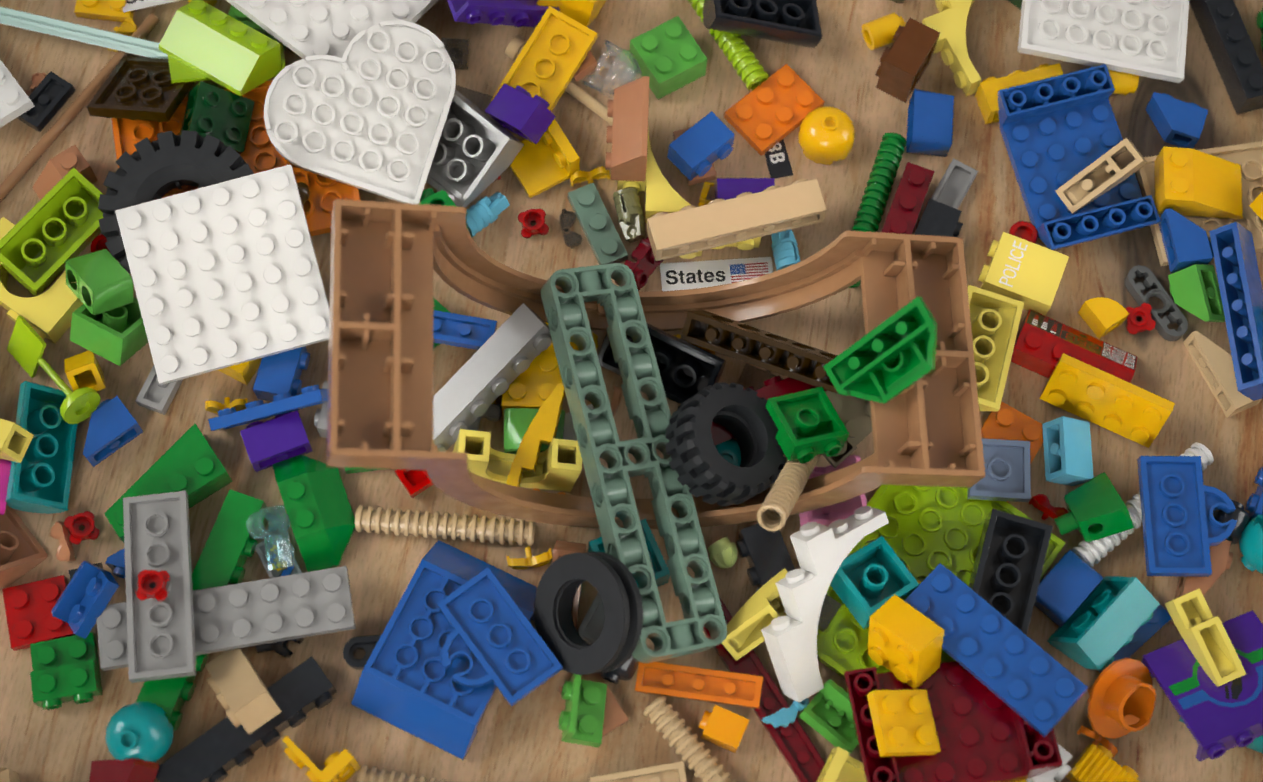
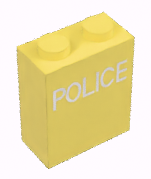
[978,232,1069,316]

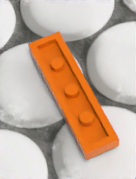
[635,662,763,709]

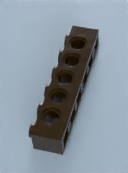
[680,309,847,396]

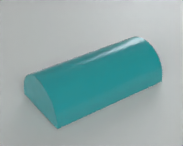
[6,381,78,514]

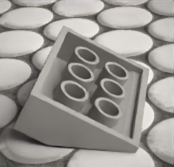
[426,89,524,208]

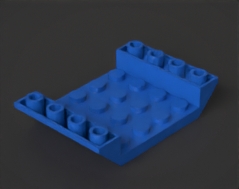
[998,64,1161,250]
[351,540,538,760]

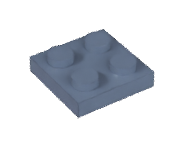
[968,438,1031,503]

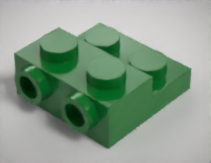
[765,387,849,464]
[30,632,103,710]

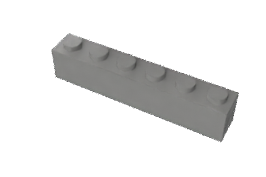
[434,303,552,452]

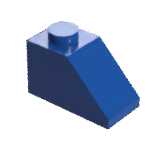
[1158,208,1214,273]
[83,396,143,467]

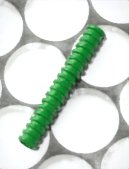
[849,132,907,288]

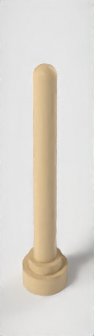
[505,36,613,125]

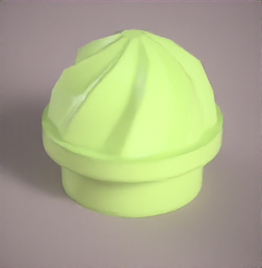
[707,537,738,568]

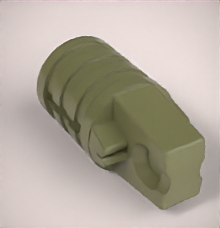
[613,188,645,243]

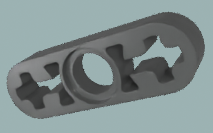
[1124,265,1188,341]

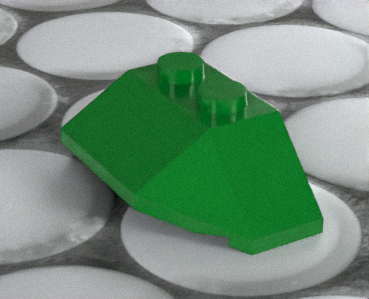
[823,296,937,403]
[272,455,355,572]

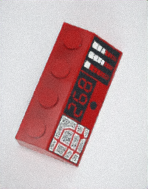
[1011,309,1138,383]

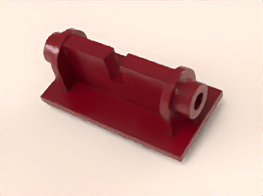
[614,236,663,291]

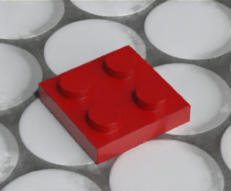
[2,575,75,651]

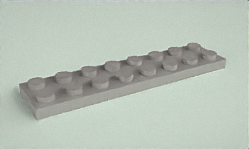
[96,566,356,671]

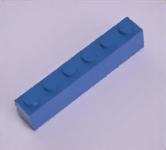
[1209,221,1263,401]

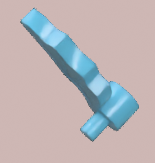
[762,698,809,728]

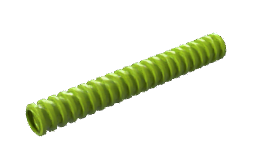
[687,0,769,90]

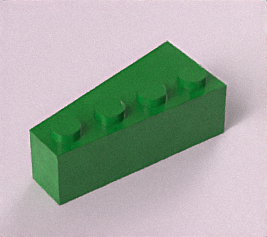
[104,424,233,543]

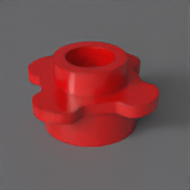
[518,209,549,239]
[1125,303,1156,335]
[64,511,100,545]
[136,570,170,601]

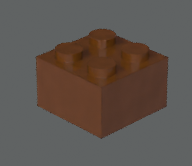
[875,18,940,103]

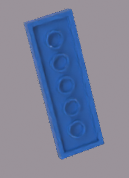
[905,563,1088,737]

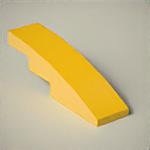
[506,382,565,487]

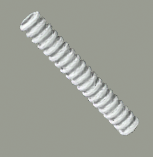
[1072,442,1214,568]

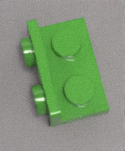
[558,674,607,748]

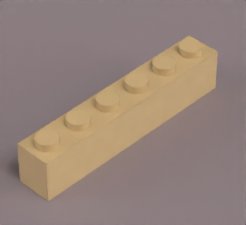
[647,179,827,261]

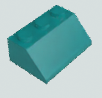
[1047,576,1160,670]

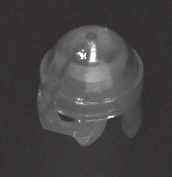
[582,40,642,98]

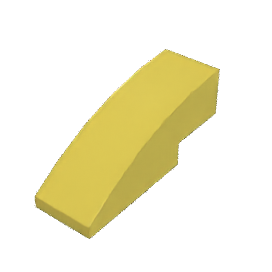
[722,568,788,661]
[1164,588,1246,687]

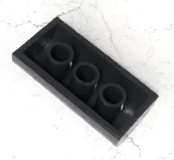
[703,0,822,48]
[598,323,726,404]

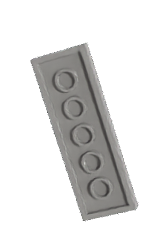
[123,491,196,683]

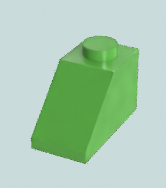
[1168,264,1225,322]

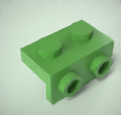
[799,679,859,755]

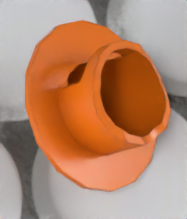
[1087,658,1156,739]

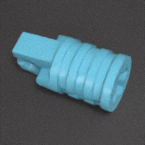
[466,192,510,238]
[771,229,801,271]

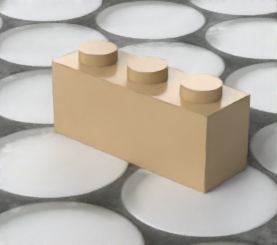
[205,648,282,734]

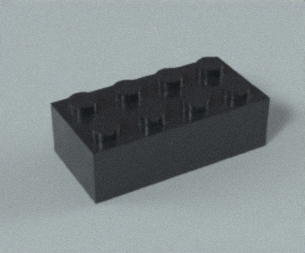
[969,509,1053,635]

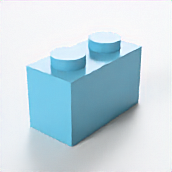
[1042,416,1094,486]

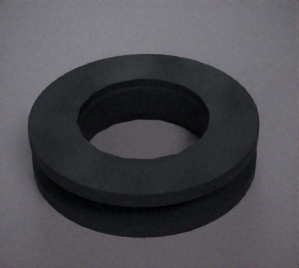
[534,552,643,675]

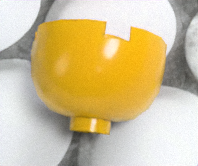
[798,106,855,165]

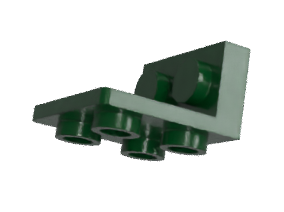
[180,81,254,154]

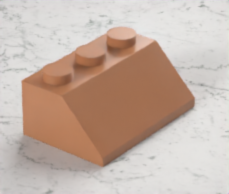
[605,76,649,181]
[0,505,48,589]

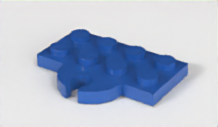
[1137,456,1237,577]
[437,567,563,707]

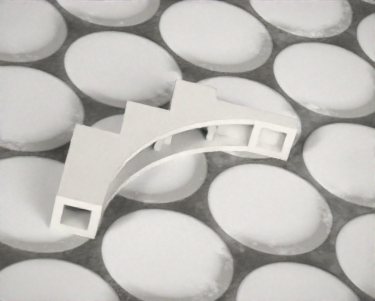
[761,506,889,702]

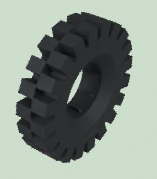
[98,130,254,274]

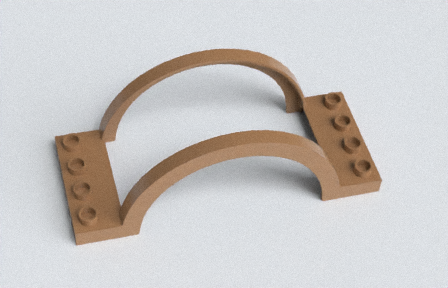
[327,199,985,529]

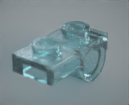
[246,505,294,571]

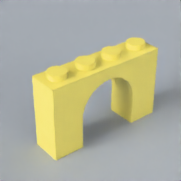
[0,217,83,344]
[453,429,582,492]

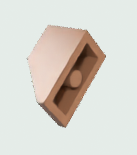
[32,144,98,200]

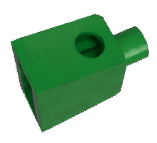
[1054,472,1134,542]

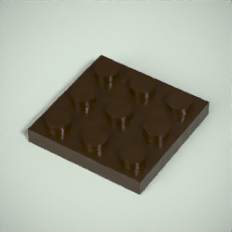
[87,56,195,122]

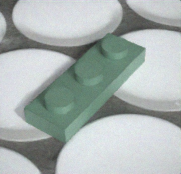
[567,182,628,265]

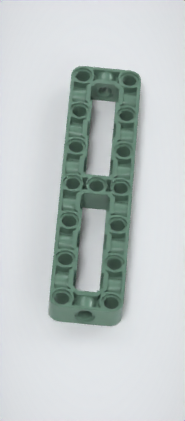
[541,263,727,663]

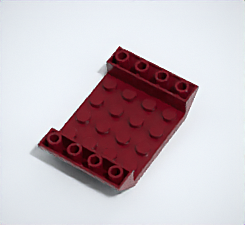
[844,661,1063,782]

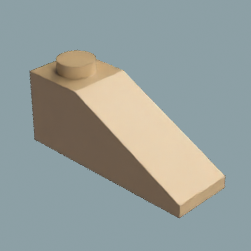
[1055,138,1147,214]
[1183,330,1263,418]

